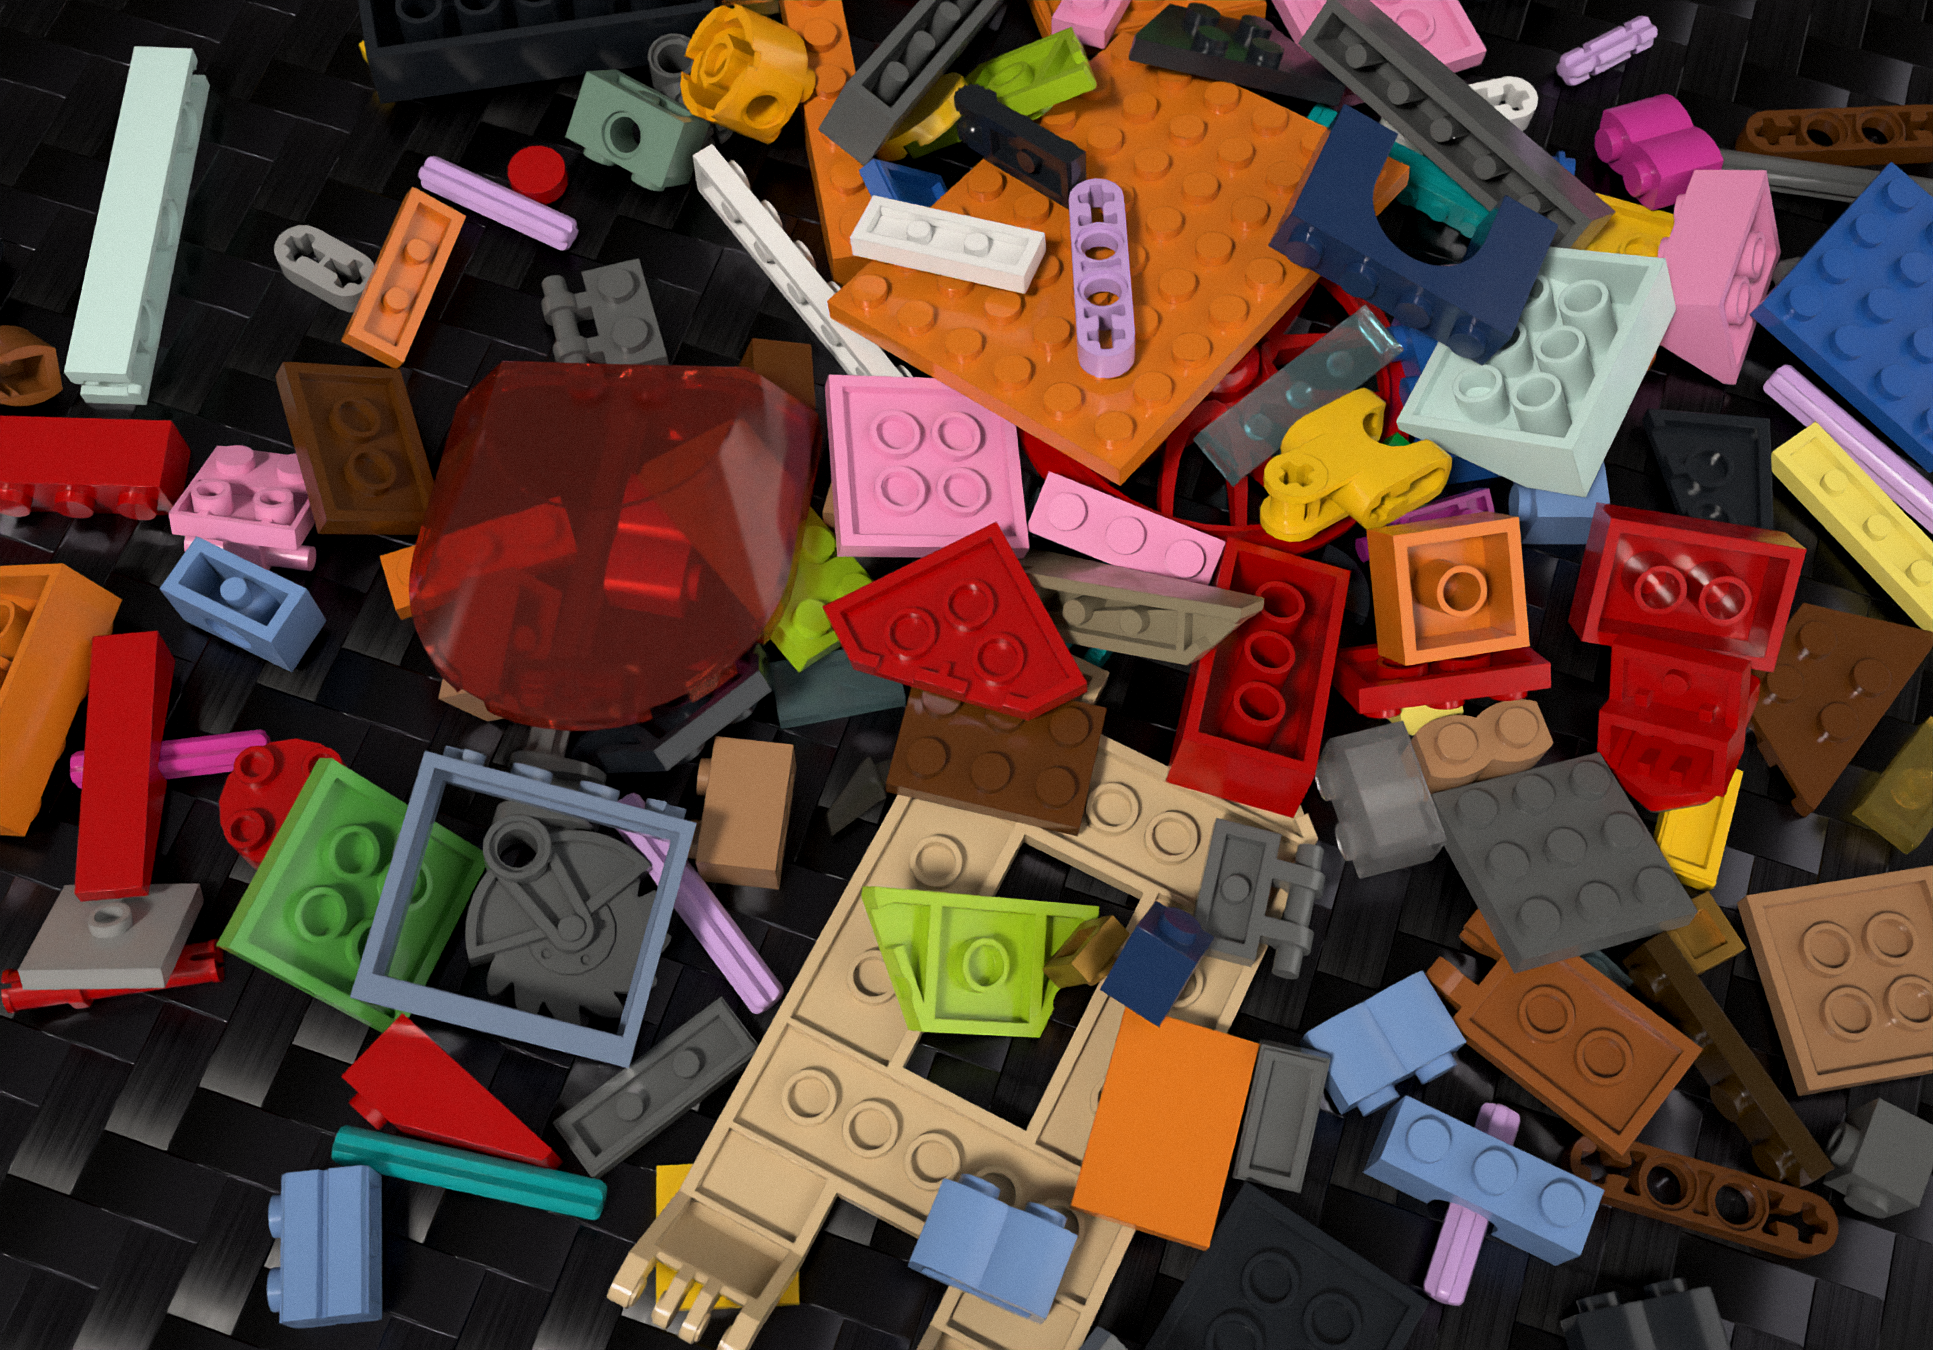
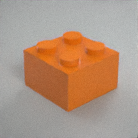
[1366,511,1530,666]

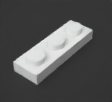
[850,195,1046,294]

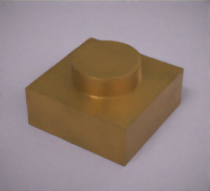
[1652,891,1746,976]
[1042,915,1130,989]

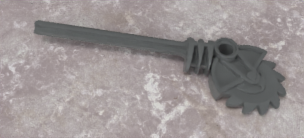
[465,415,671,1025]

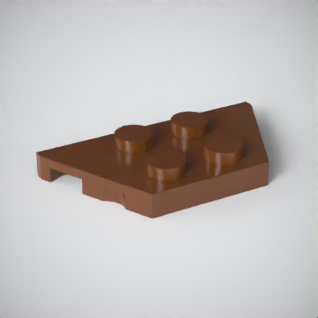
[1747,603,1933,818]

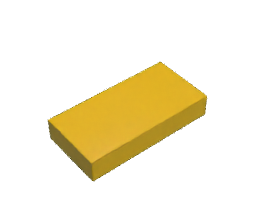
[1653,769,1743,892]

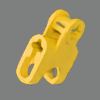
[1259,388,1452,542]

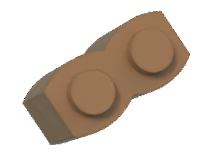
[1398,699,1553,803]

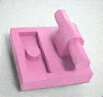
[169,445,316,571]

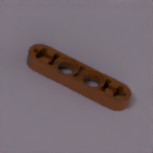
[1736,104,1933,166]
[1561,1135,1839,1259]

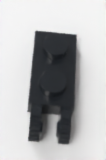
[954,83,1087,210]

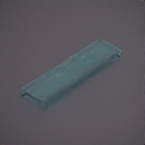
[1193,305,1404,487]

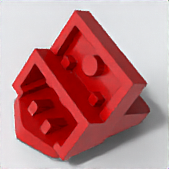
[1597,632,1761,813]

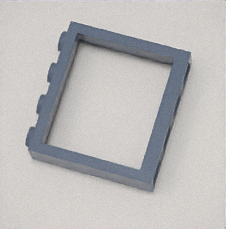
[350,745,697,1068]

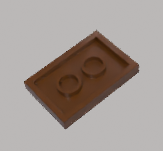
[275,362,446,535]
[886,687,1107,836]

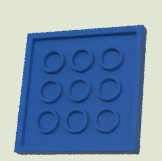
[1750,162,1933,473]

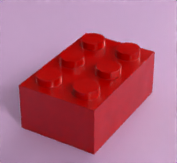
[1568,502,1807,672]

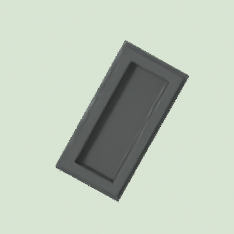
[1231,1038,1330,1193]

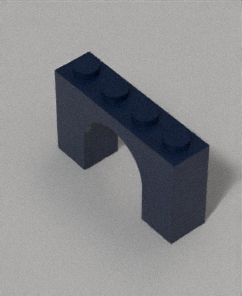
[1268,104,1558,366]

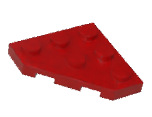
[822,521,1087,721]

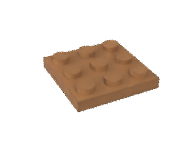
[1737,865,1933,1096]

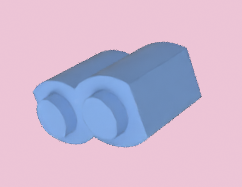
[1299,970,1466,1117]
[908,1174,1078,1324]

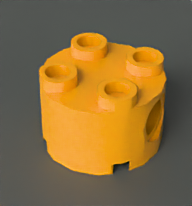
[680,4,816,144]

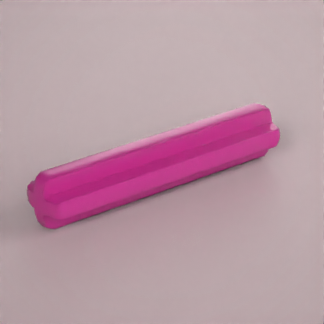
[70,729,271,789]

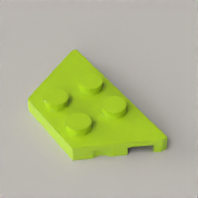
[905,27,1097,159]
[861,886,1099,1038]

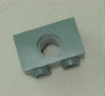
[565,69,710,191]

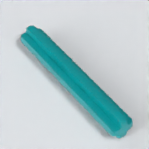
[331,1125,607,1220]

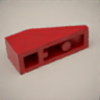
[341,1013,563,1170]

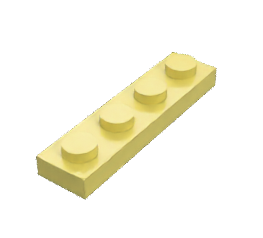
[1771,421,1933,632]

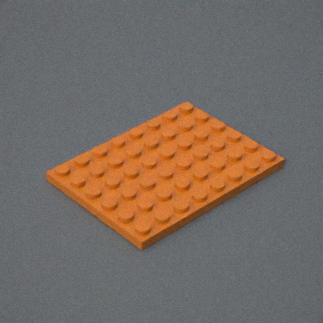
[827,32,1410,486]

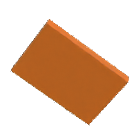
[1069,1006,1260,1251]

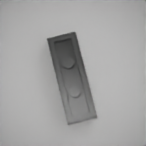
[552,996,759,1179]

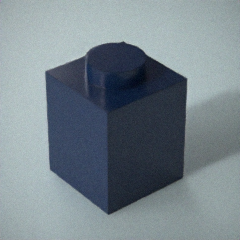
[1099,901,1215,1027]

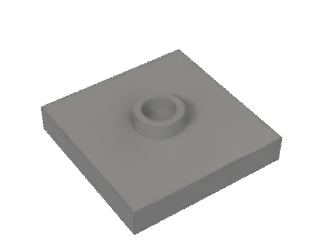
[18,883,204,990]

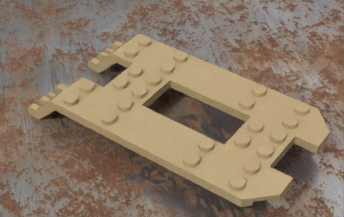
[607,654,1318,1350]

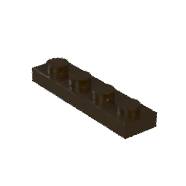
[1622,931,1834,1188]

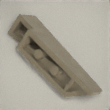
[1018,547,1264,665]

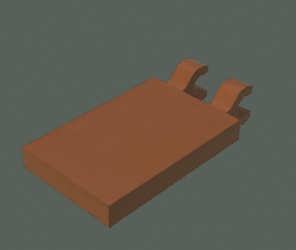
[1425,908,1703,1160]

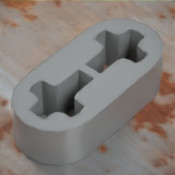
[274,225,374,312]

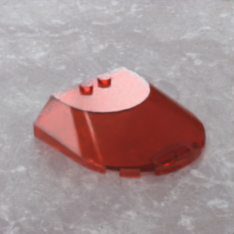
[409,361,822,731]

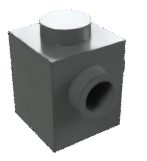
[1823,1098,1933,1218]

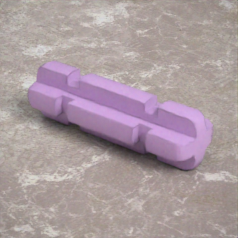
[1556,15,1658,86]

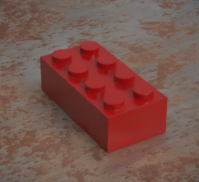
[1165,537,1351,818]

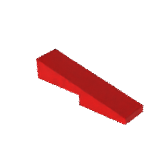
[74,631,176,902]

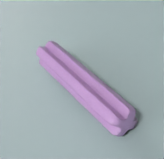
[418,156,579,251]
[1423,1103,1521,1306]

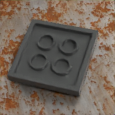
[1424,752,1698,974]

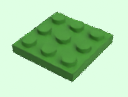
[216,758,485,1033]

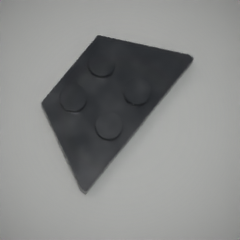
[1128,2,1346,107]
[565,612,772,773]

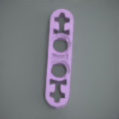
[1069,178,1135,378]

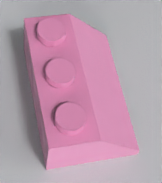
[1657,170,1781,385]

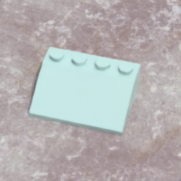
[1396,247,1676,498]

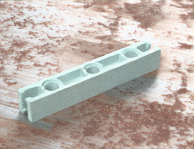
[64,46,210,405]

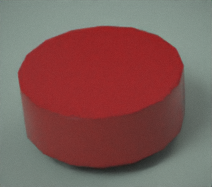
[508,146,568,205]

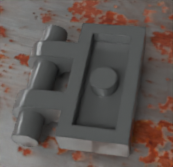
[541,258,669,387]
[1193,818,1326,979]

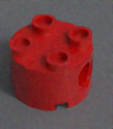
[219,738,349,870]

